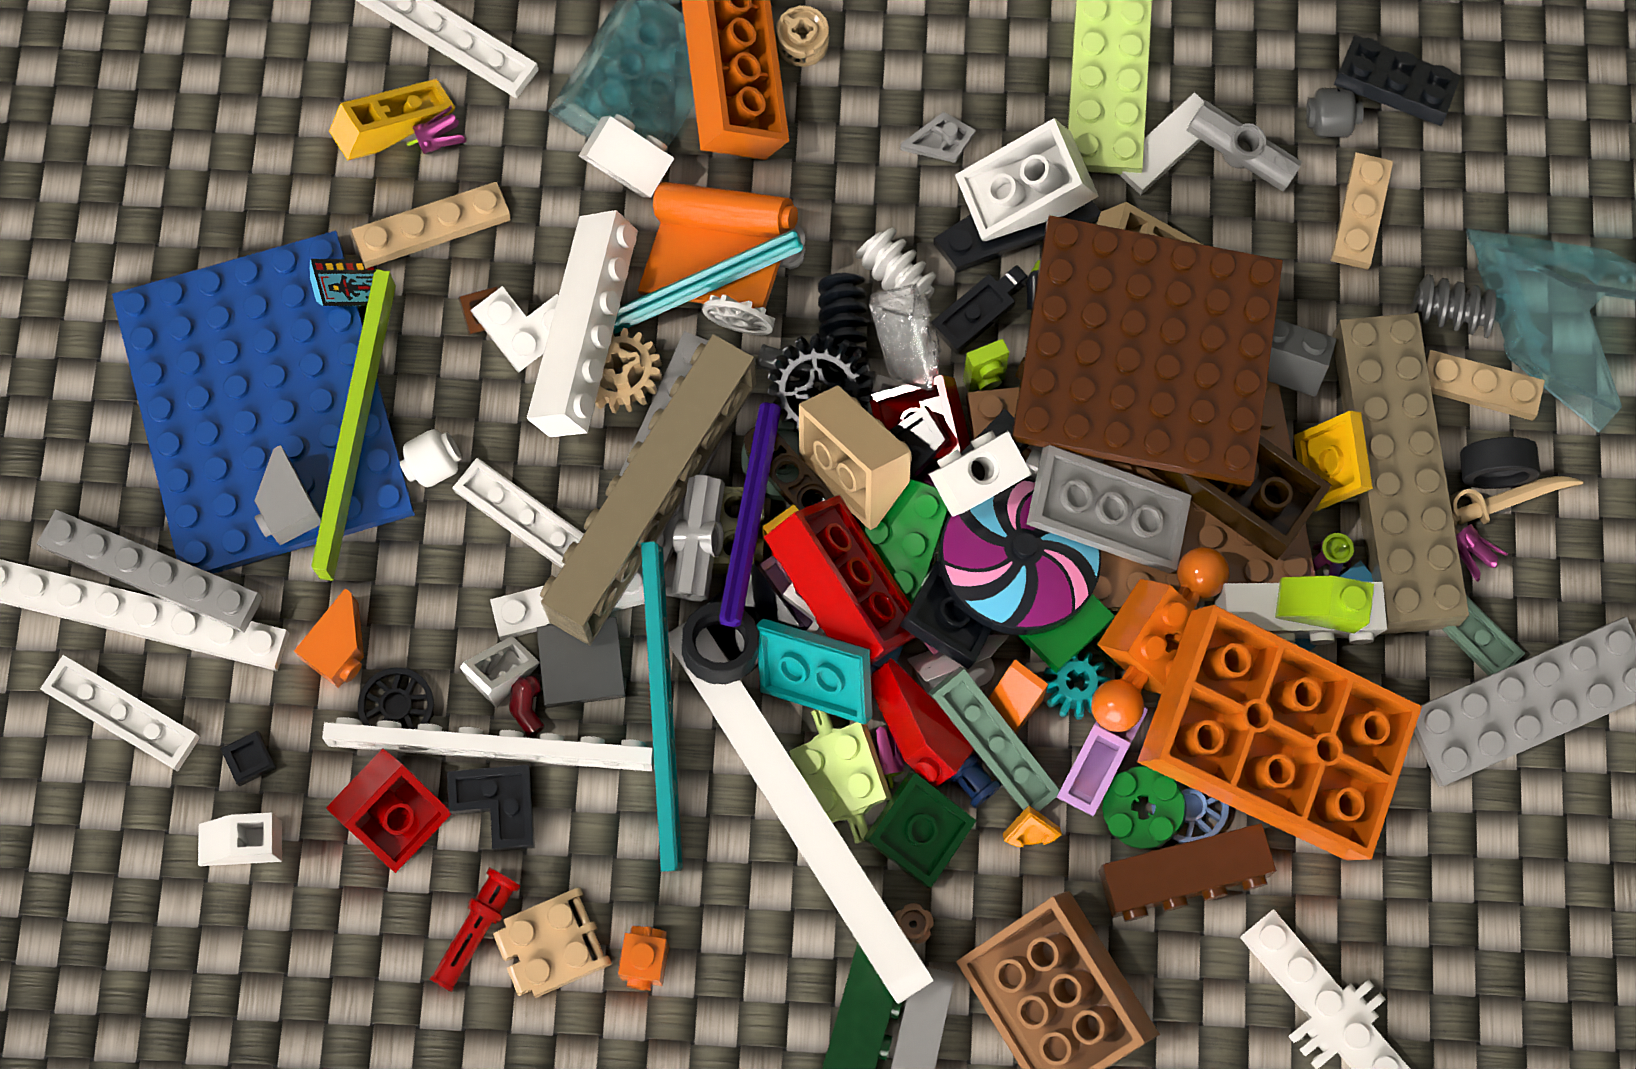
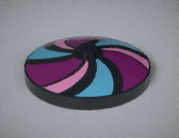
[938,479,1101,635]

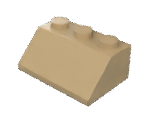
[799,385,912,530]

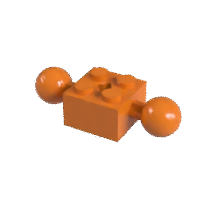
[1091,547,1229,732]

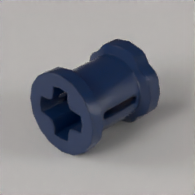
[949,754,1002,809]

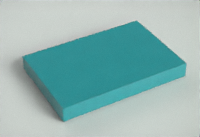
[756,619,873,725]

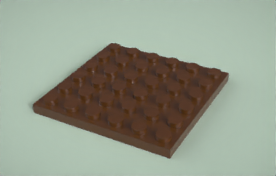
[1011,215,1283,487]

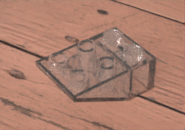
[869,283,941,390]

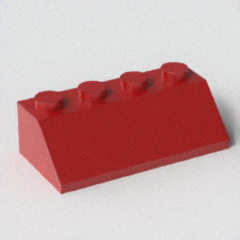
[764,495,916,665]

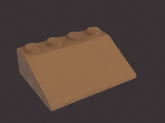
[956,891,1160,1069]

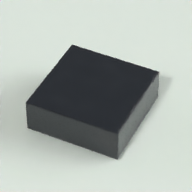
[220,730,277,787]

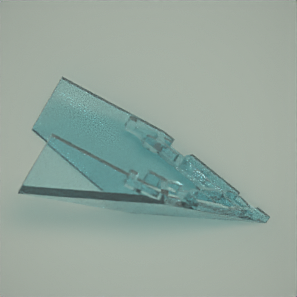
[1466,229,1636,432]

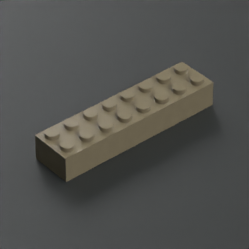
[1332,313,1469,635]
[540,334,757,646]

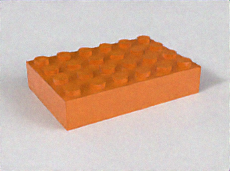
[1137,605,1422,860]

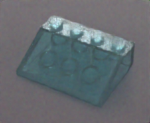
[548,0,695,152]

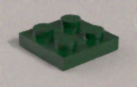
[863,772,977,888]

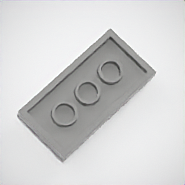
[1026,445,1192,573]

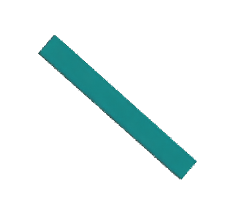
[641,542,683,872]

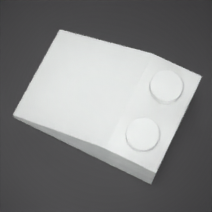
[955,118,1099,241]

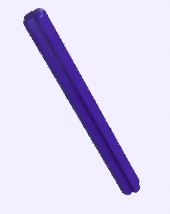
[719,402,781,627]

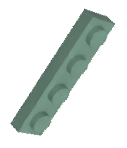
[929,666,1060,812]

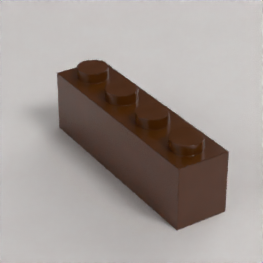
[1099,823,1276,922]

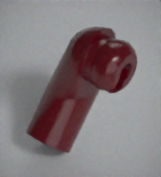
[509,675,545,738]

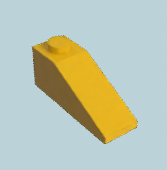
[329,79,455,161]

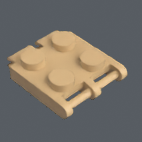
[493,887,612,998]

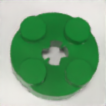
[1102,766,1186,850]

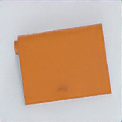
[637,181,798,309]

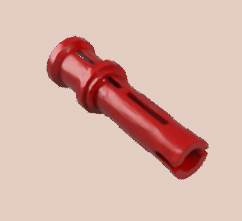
[429,867,521,992]

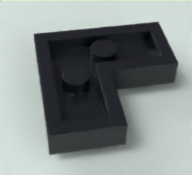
[447,764,535,851]

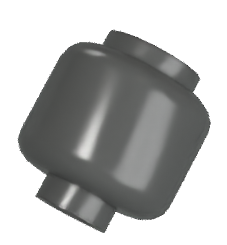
[1306,88,1363,138]

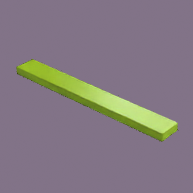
[311,269,396,581]

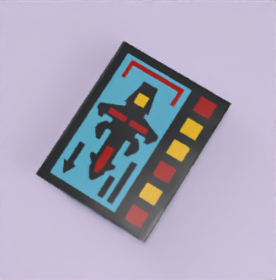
[310,259,378,306]

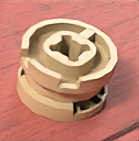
[776,6,829,67]

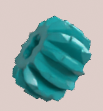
[1043,652,1111,720]

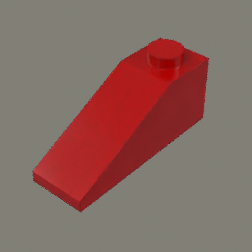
[871,658,974,788]

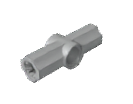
[1186,100,1302,192]
[671,475,725,601]

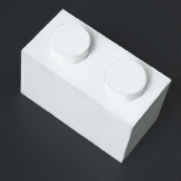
[578,114,674,197]

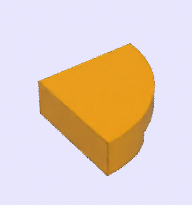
[1002,806,1062,847]

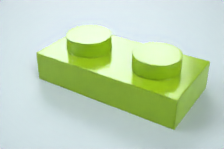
[963,339,1009,392]

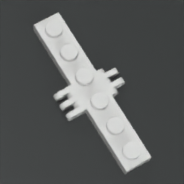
[1240,909,1410,1069]

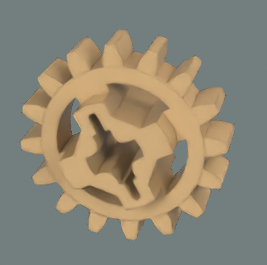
[595,328,663,413]

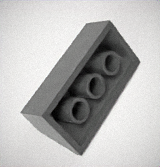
[1267,318,1336,397]

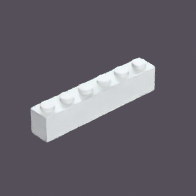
[527,210,638,437]

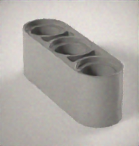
[891,966,955,1069]

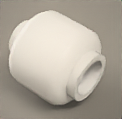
[400,429,462,487]

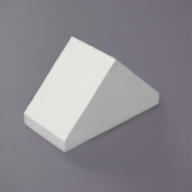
[460,636,540,707]

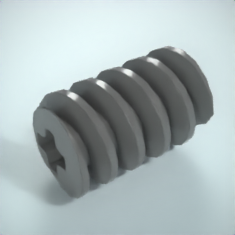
[1410,274,1497,339]

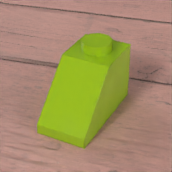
[1275,576,1374,634]

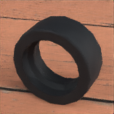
[1460,437,1540,489]
[681,602,759,684]

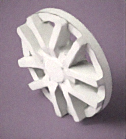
[702,295,775,335]

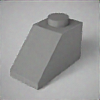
[254,445,321,545]

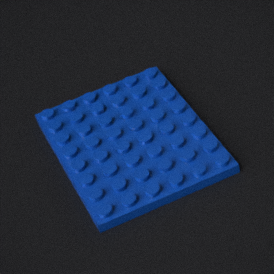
[112,231,415,574]

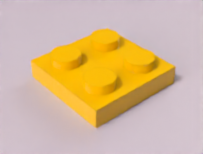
[1294,411,1373,512]

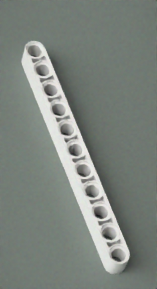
[669,622,933,1004]

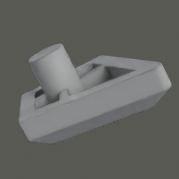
[901,112,976,163]

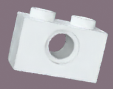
[929,430,1032,517]

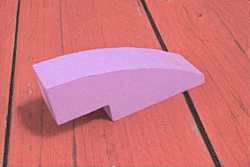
[1056,707,1148,816]

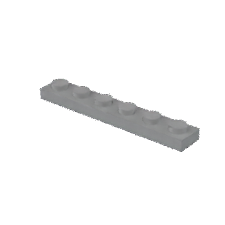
[37,509,263,633]

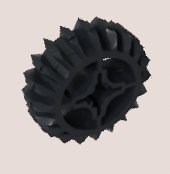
[768,332,874,432]

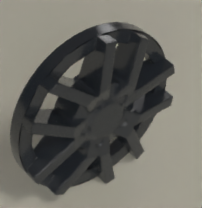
[358,667,434,729]

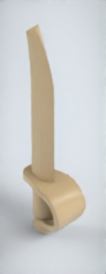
[1450,476,1584,527]

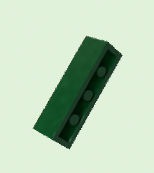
[822,942,910,1069]

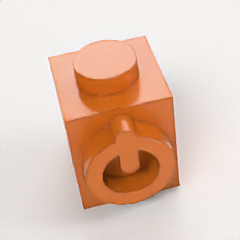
[618,926,670,991]

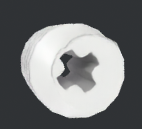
[855,227,936,314]

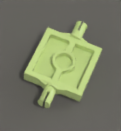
[789,710,892,843]

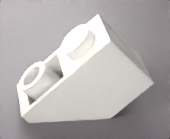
[198,812,282,866]

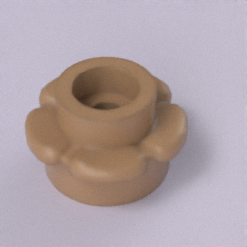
[893,903,934,944]

